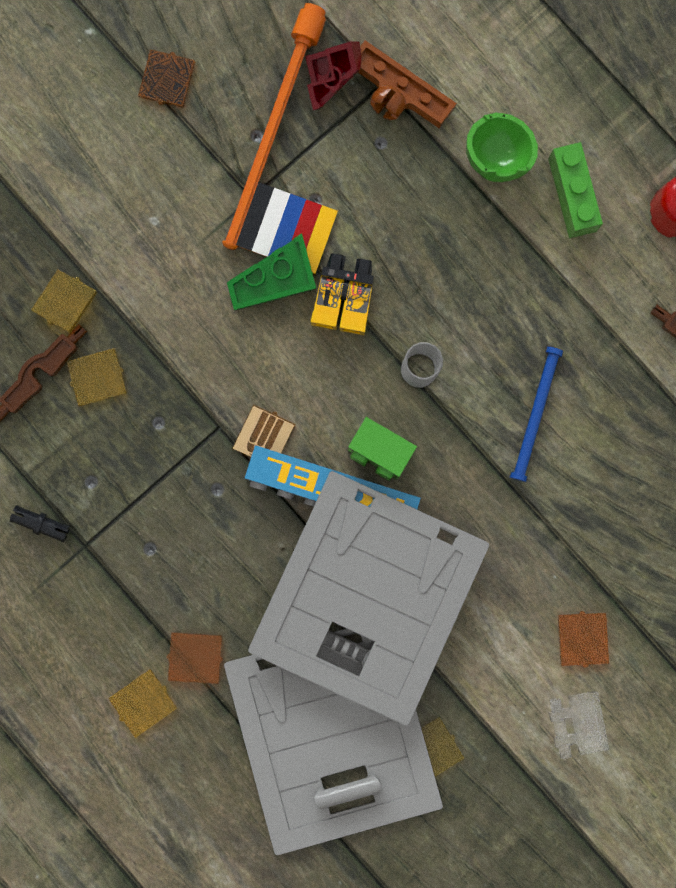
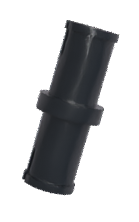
[9,505,71,543]

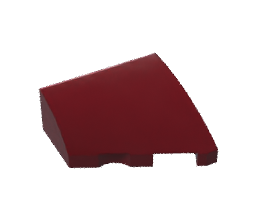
[305,41,361,110]

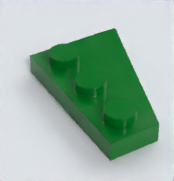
[227,233,316,311]

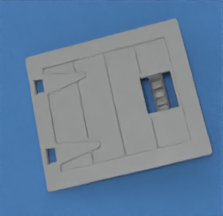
[248,471,489,725]
[224,628,443,855]

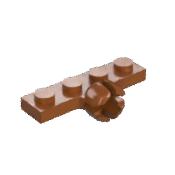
[358,40,457,129]

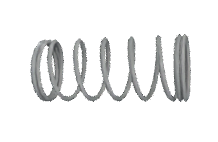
[401,342,443,388]

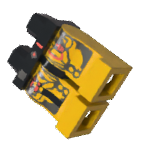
[311,253,374,336]

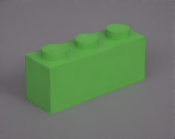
[548,142,603,239]

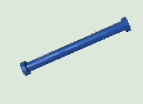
[509,347,563,482]

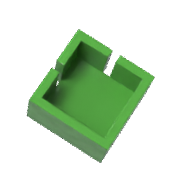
[348,417,417,481]

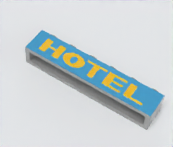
[245,445,421,509]

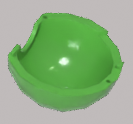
[466,112,538,182]

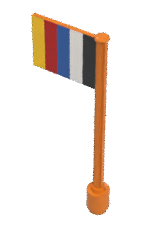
[222,3,338,275]

